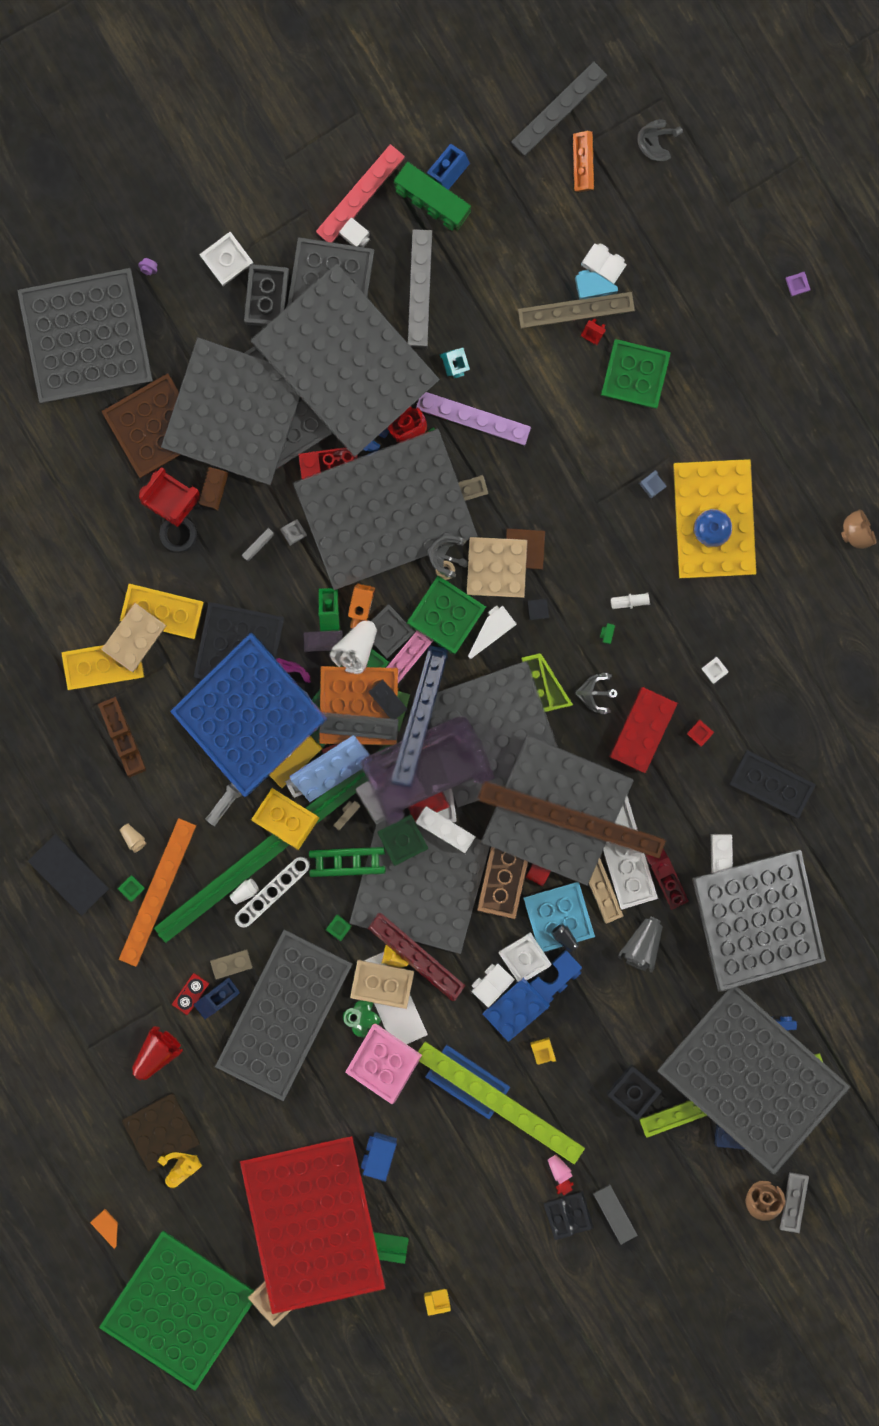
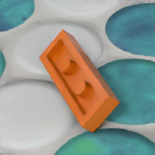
[573,131,594,192]

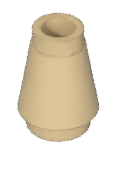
[120,823,146,853]

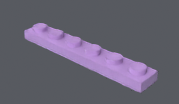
[416,392,531,446]

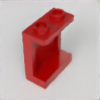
[139,467,201,527]

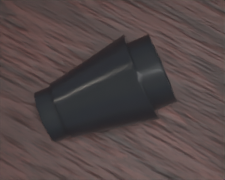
[551,923,579,952]

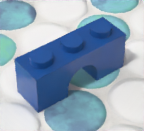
[529,949,582,1004]

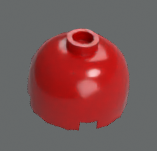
[388,406,427,443]

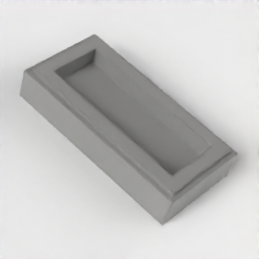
[242,528,274,561]

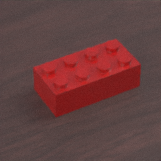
[609,687,678,773]

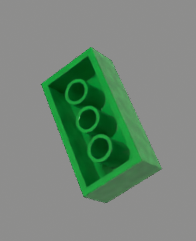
[394,162,471,231]

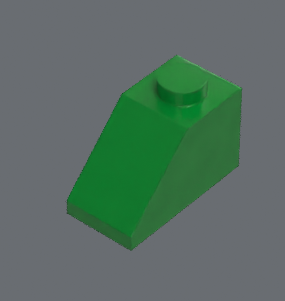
[319,588,340,632]

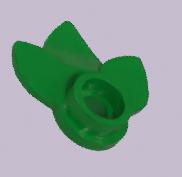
[343,1000,381,1037]

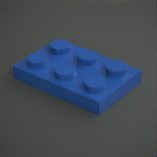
[483,977,550,1042]

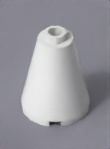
[330,620,377,674]

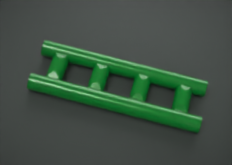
[309,847,386,877]

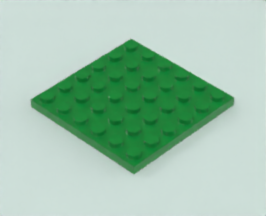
[99,1230,255,1391]

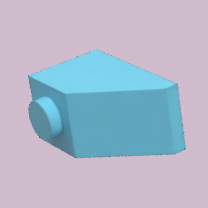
[575,270,618,300]

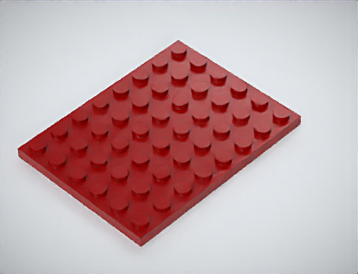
[240,1136,386,1314]

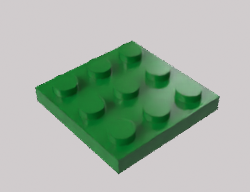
[601,339,671,409]
[406,576,486,655]

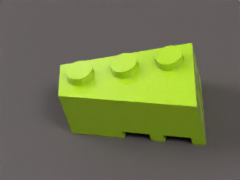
[521,653,573,712]

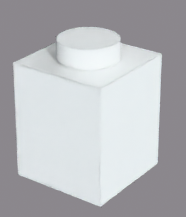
[339,217,370,247]

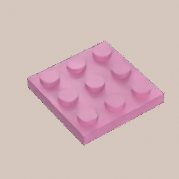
[345,1023,422,1104]

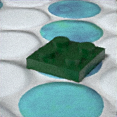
[377,815,429,866]

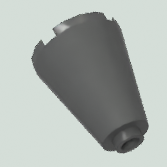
[618,917,663,973]

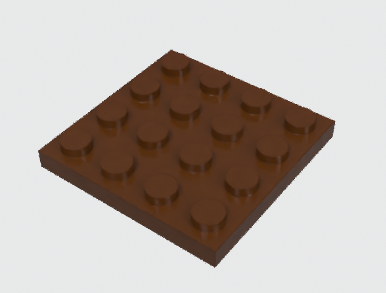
[101,373,182,479]

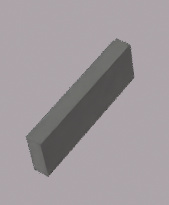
[593,1184,638,1244]

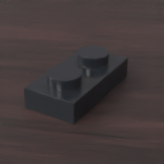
[369,680,407,719]

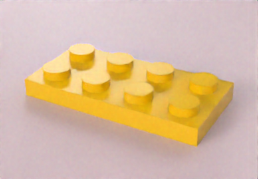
[120,584,204,639]
[61,645,144,690]

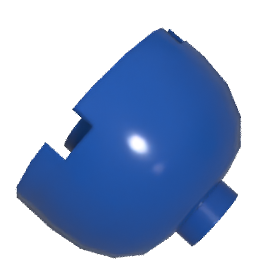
[694,509,732,547]

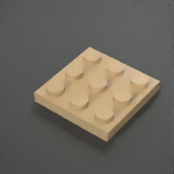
[467,537,527,598]

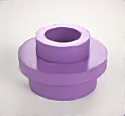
[138,258,157,275]

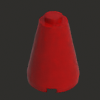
[132,1026,183,1080]

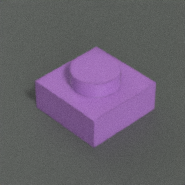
[786,272,810,297]

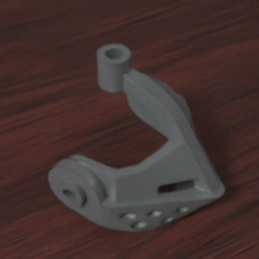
[637,119,683,161]
[427,536,468,578]
[576,673,617,714]

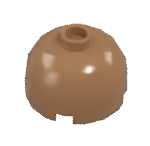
[841,510,877,549]
[745,1181,786,1221]

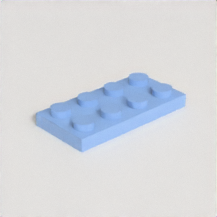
[289,735,374,802]

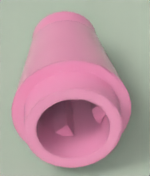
[547,1154,572,1184]

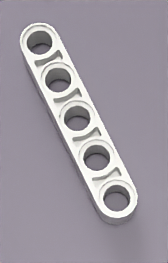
[235,857,310,927]

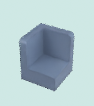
[639,470,666,498]

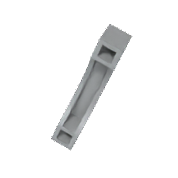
[408,230,432,349]

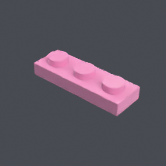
[386,631,432,683]

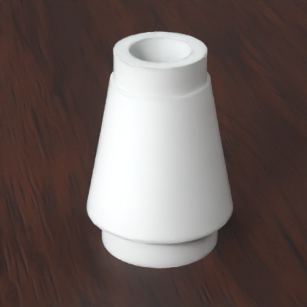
[230,878,259,904]

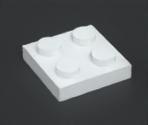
[199,232,254,286]
[499,932,552,982]

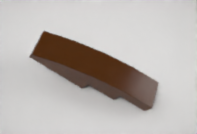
[98,697,146,778]

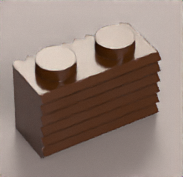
[199,467,228,510]

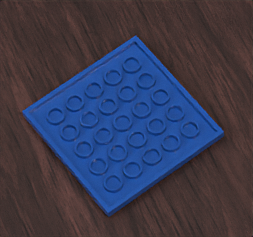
[170,633,327,797]

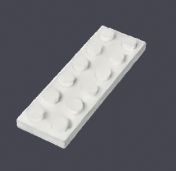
[603,796,658,910]

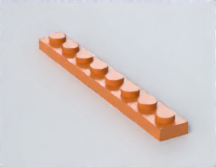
[119,818,197,967]

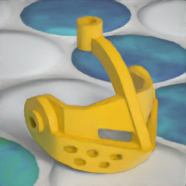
[157,1152,202,1188]

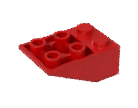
[298,448,357,479]

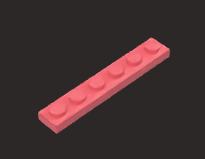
[316,144,405,243]

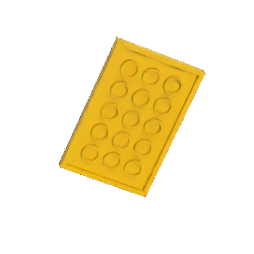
[673,459,756,579]

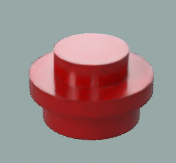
[556,1179,574,1196]

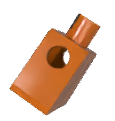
[348,583,376,628]

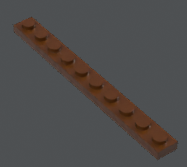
[477,780,666,858]

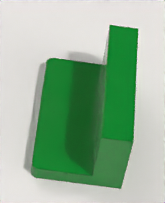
[374,1232,409,1264]

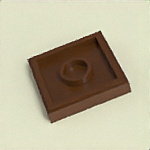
[506,529,545,569]

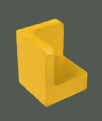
[382,945,409,968]
[531,1037,556,1065]
[424,1289,451,1316]

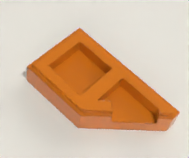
[90,1209,118,1249]

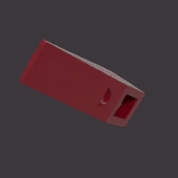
[645,849,689,910]

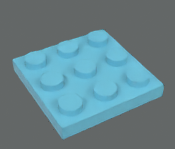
[523,882,595,952]

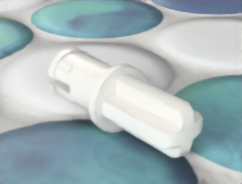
[611,593,650,609]

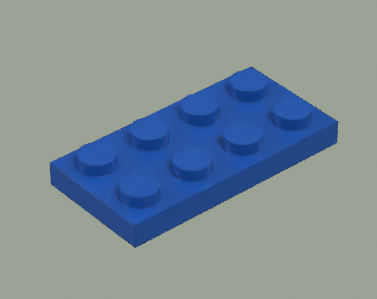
[425,1044,510,1119]

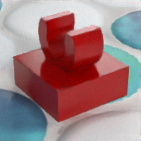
[581,319,606,345]

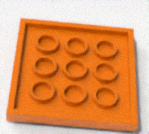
[320,666,398,745]

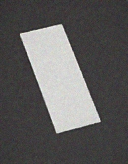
[364,952,428,1044]

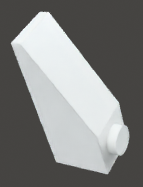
[468,606,516,659]

